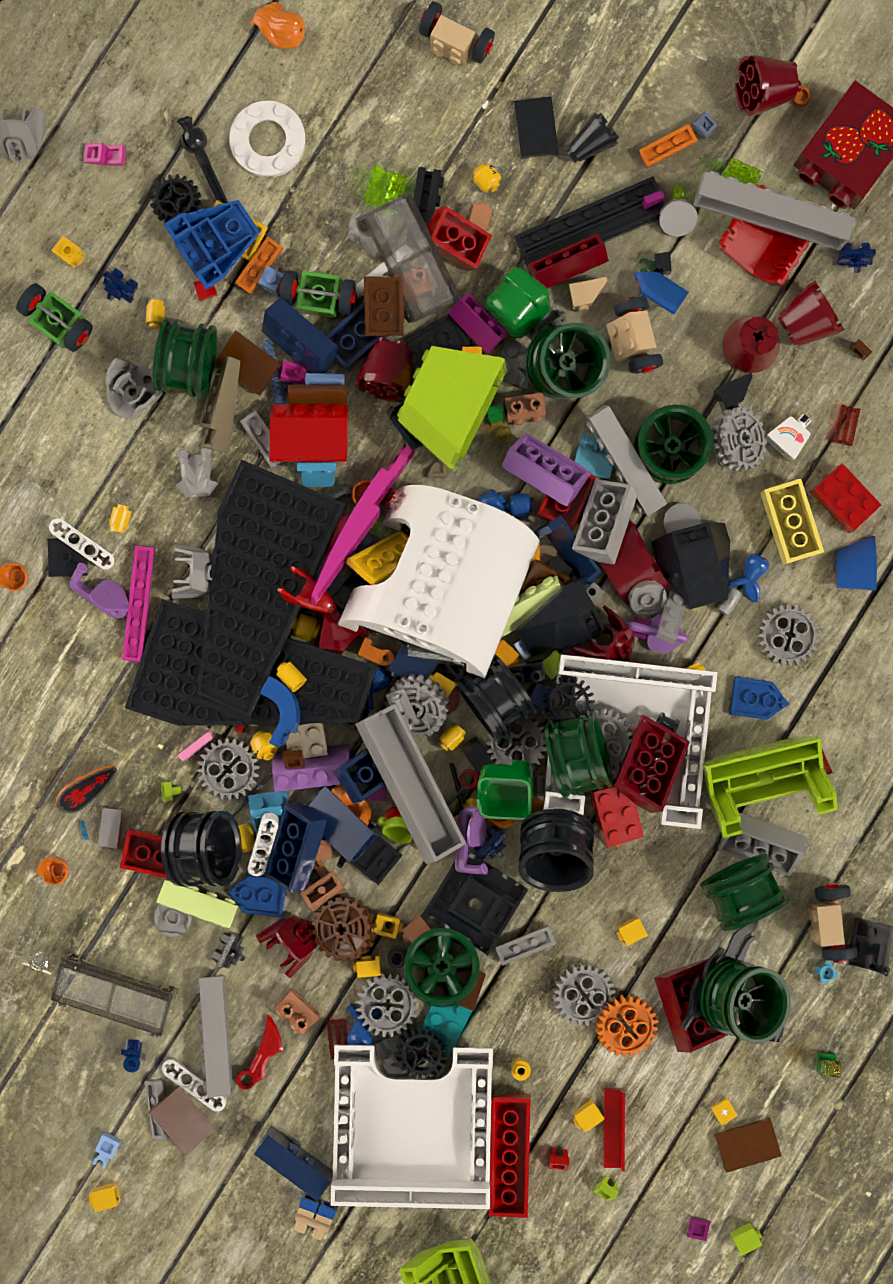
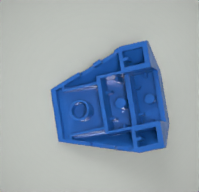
[164,200,260,290]

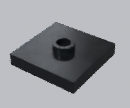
[47,538,88,577]

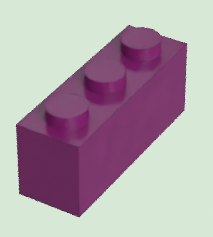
[448,293,509,354]

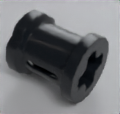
[656,712,680,733]

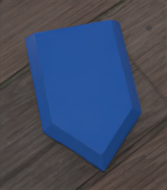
[633,272,689,314]
[729,677,789,720]
[228,875,286,918]

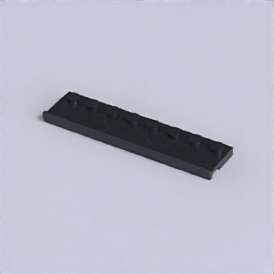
[514,176,665,275]

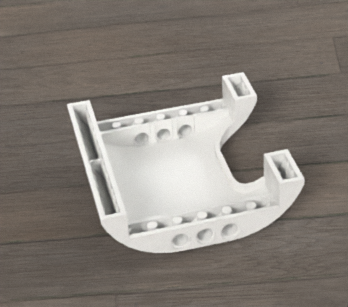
[338,485,540,678]
[544,655,717,829]
[331,1045,493,1209]

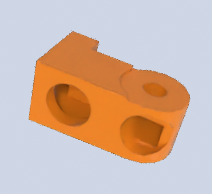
[358,637,394,666]

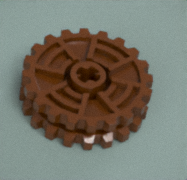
[312,896,377,962]

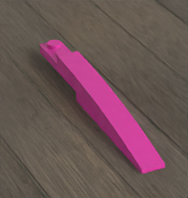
[311,445,415,606]

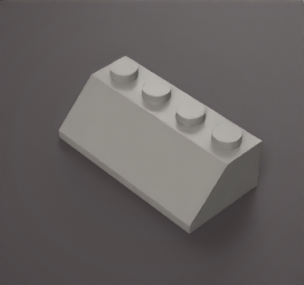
[572,479,637,564]
[717,813,806,876]

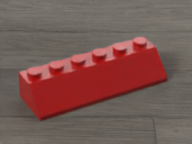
[489,1093,531,1218]

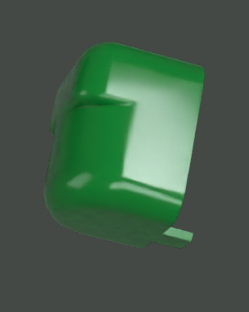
[486,267,551,338]
[477,760,534,820]

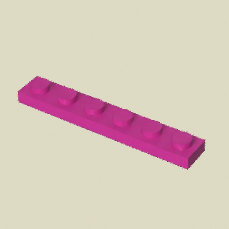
[122,546,156,662]

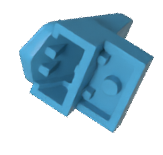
[297,462,337,487]
[248,791,288,843]

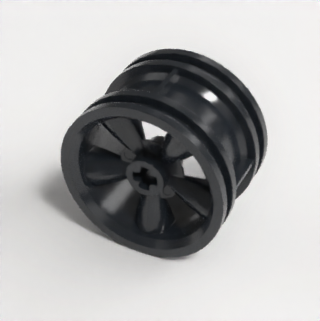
[455,654,538,743]
[518,809,594,892]
[161,811,242,887]

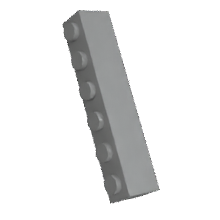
[585,405,667,516]
[196,975,233,1098]

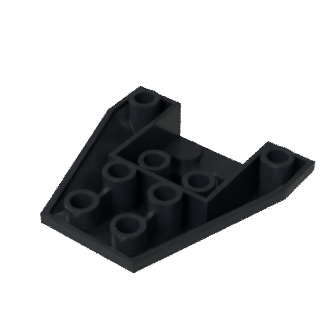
[651,522,730,610]
[517,579,606,656]

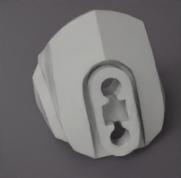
[0,108,47,163]
[105,358,163,420]
[171,544,213,600]

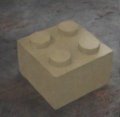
[286,723,328,758]

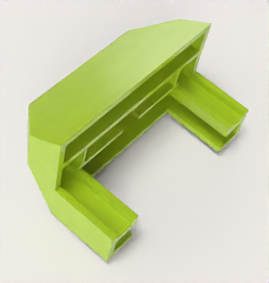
[702,736,838,838]
[399,1239,491,1284]

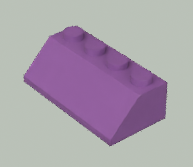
[502,433,591,507]
[272,744,350,792]

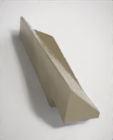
[199,356,240,454]

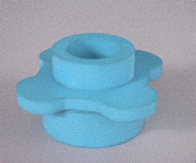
[815,961,838,984]

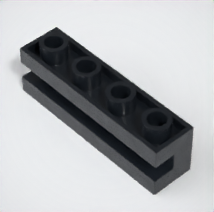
[406,166,444,250]

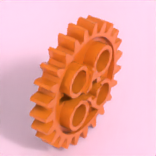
[595,994,658,1058]

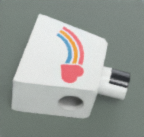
[765,414,811,462]

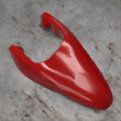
[277,566,336,614]

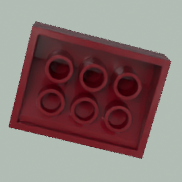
[613,714,690,813]
[654,958,728,1053]

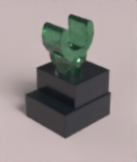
[639,252,672,275]

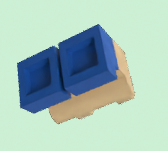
[295,1193,338,1240]

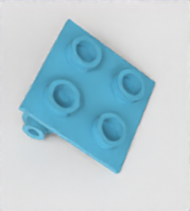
[574,433,613,479]

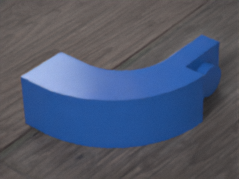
[260,676,300,747]

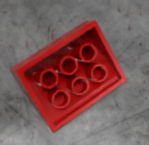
[269,404,349,462]

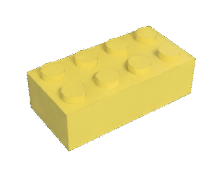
[760,479,824,565]

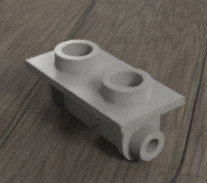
[386,688,418,730]

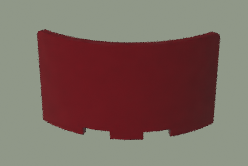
[600,519,670,607]

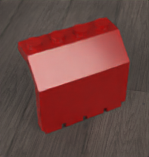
[718,184,810,286]

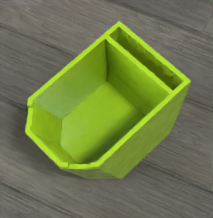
[397,346,507,473]

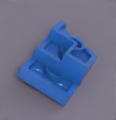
[834,536,877,591]

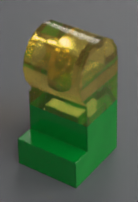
[486,403,513,443]
[816,1052,841,1078]

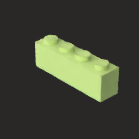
[502,576,564,637]
[156,880,238,929]

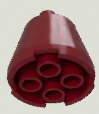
[735,55,802,116]
[777,280,845,346]
[722,316,780,374]
[355,337,413,402]

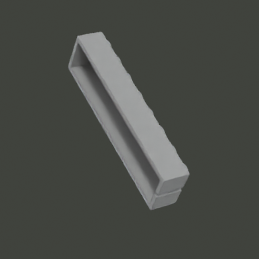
[693,171,855,251]
[355,704,466,864]

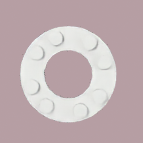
[229,101,306,177]

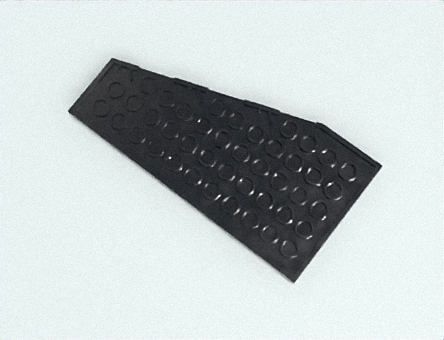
[197,459,347,718]
[125,599,378,726]

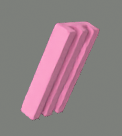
[178,731,215,761]

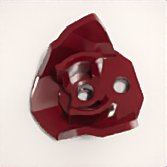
[571,605,635,662]
[314,610,370,655]
[256,915,318,978]

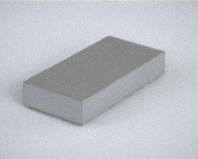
[98,807,123,848]

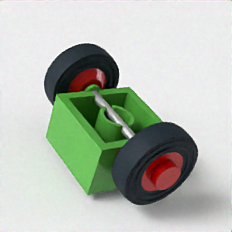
[279,270,357,319]
[16,283,93,352]

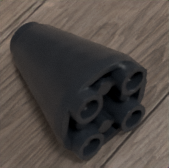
[566,112,619,163]

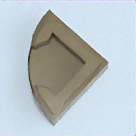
[428,460,447,478]
[540,545,557,564]

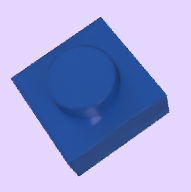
[530,682,551,708]

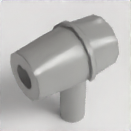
[716,587,742,616]

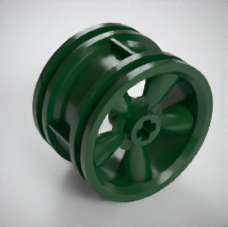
[152,317,217,399]
[525,323,611,399]
[634,404,713,484]
[544,713,614,798]
[700,854,790,931]
[404,928,480,1008]
[700,959,791,1044]

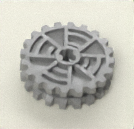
[711,407,767,472]
[384,674,450,738]

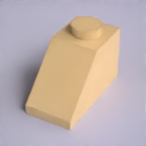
[568,277,607,312]

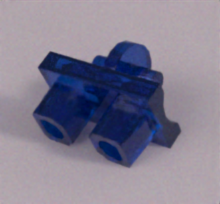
[837,243,876,273]
[103,268,138,304]
[474,825,508,860]
[121,1039,146,1073]

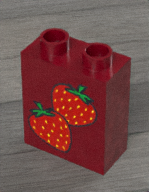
[793,80,893,210]

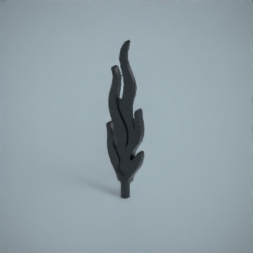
[680,921,758,1030]

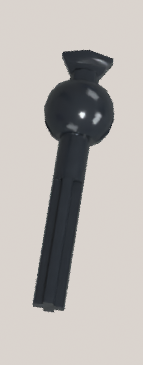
[177,116,228,203]

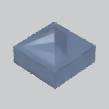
[691,111,718,139]

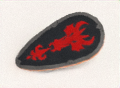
[56,765,117,813]

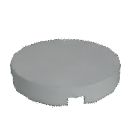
[659,199,698,237]
[663,503,701,534]
[628,580,667,616]
[154,904,193,937]

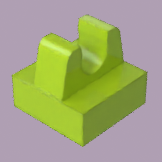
[161,782,181,802]
[593,1176,619,1202]

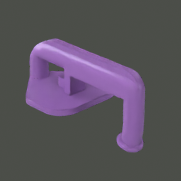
[69,563,129,619]
[624,614,689,654]
[455,806,488,875]

